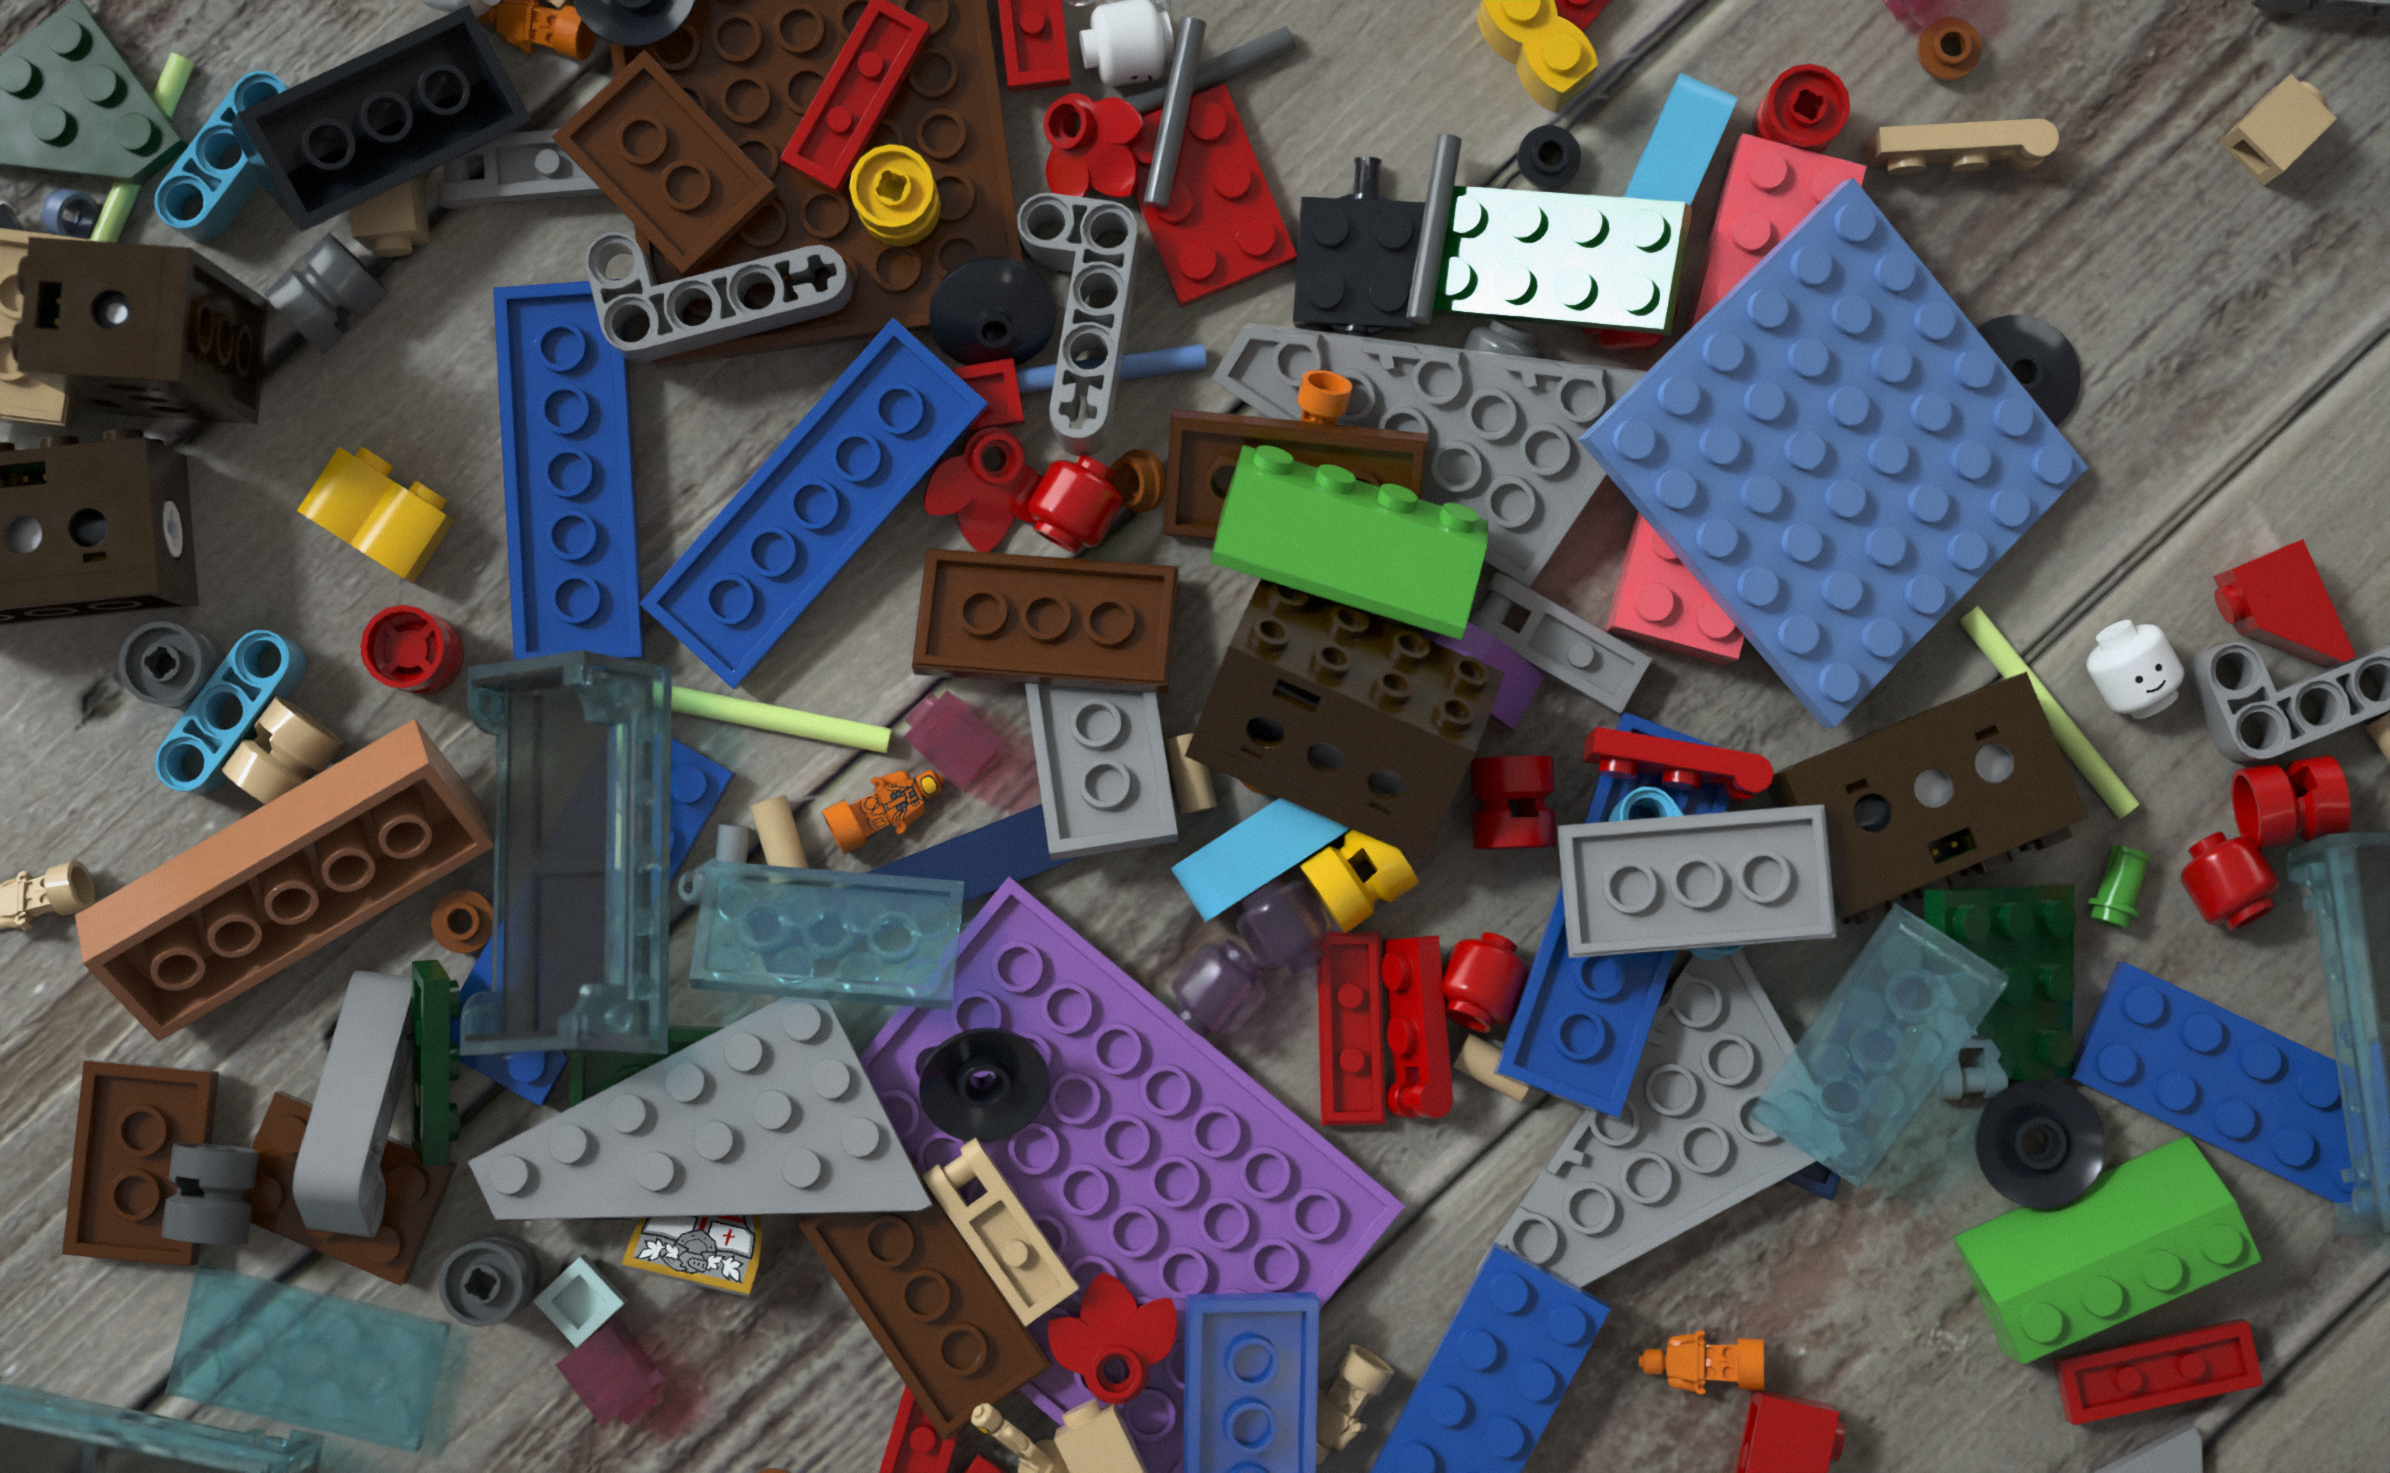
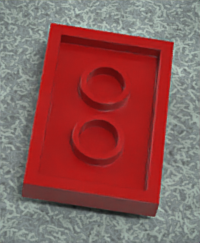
[1129,84,1297,308]

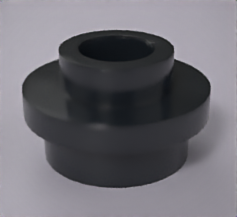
[1517,125,1581,189]

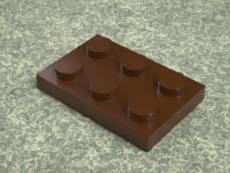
[551,50,779,278]
[62,1060,219,1266]
[244,1091,457,1286]

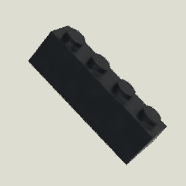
[231,5,532,233]

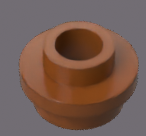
[1917,17,1982,81]
[1110,448,1166,513]
[431,890,497,953]

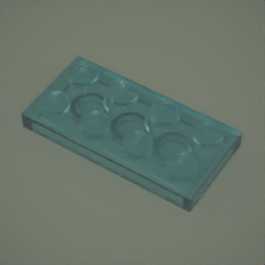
[689,860,965,1010]
[1749,903,2009,1189]
[165,1264,452,1453]

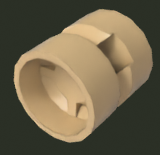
[221,695,344,805]

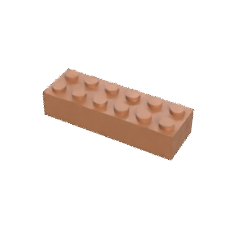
[75,719,495,1042]

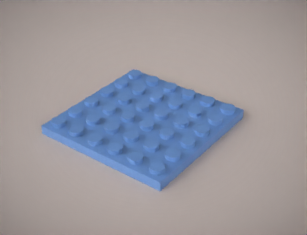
[1578,178,2088,728]

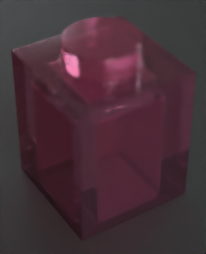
[904,690,1007,792]
[556,1318,665,1427]

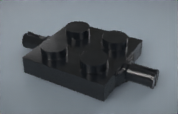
[1293,156,1426,337]

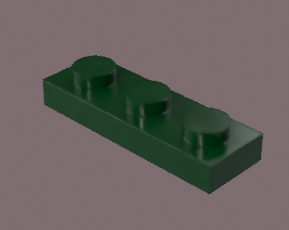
[411,960,461,1167]

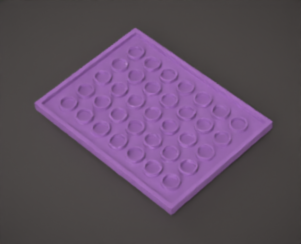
[809,876,1405,1473]

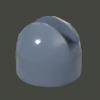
[40,189,99,239]

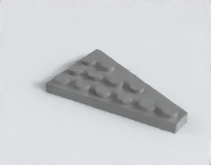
[1211,323,1646,588]
[1475,950,1849,1288]
[468,979,934,1221]

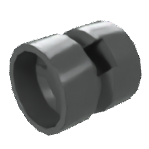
[264,232,389,353]
[118,621,226,711]
[161,1143,260,1245]
[438,1233,542,1327]

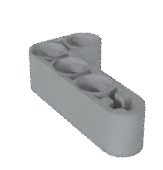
[1017,193,1140,457]
[585,232,853,362]
[2188,642,2390,763]
[293,970,412,1238]

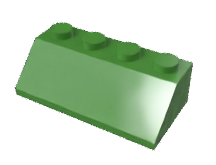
[1210,445,1488,640]
[1952,1135,2262,1365]

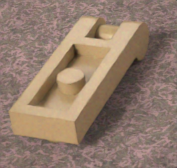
[1867,119,2059,175]
[922,1137,1080,1327]

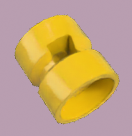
[849,144,941,247]
[1299,829,1419,933]

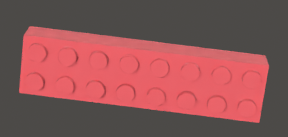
[1605,133,1867,666]

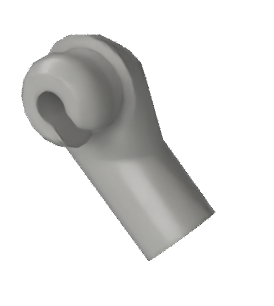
[677,824,750,908]

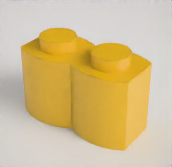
[1477,0,1598,112]
[297,446,455,584]

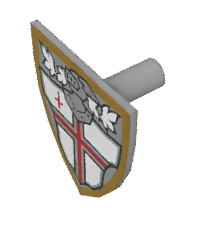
[621,1215,763,1297]

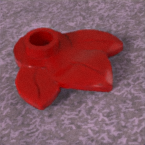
[1043,93,1145,198]
[924,427,1043,552]
[1048,1272,1177,1404]

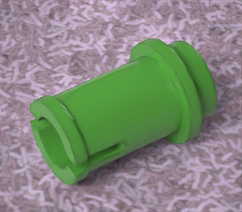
[2087,845,2152,930]

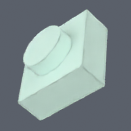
[533,1254,628,1348]

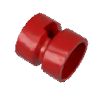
[1752,64,1850,154]
[360,605,465,695]
[1470,755,1557,850]
[2231,755,2351,849]

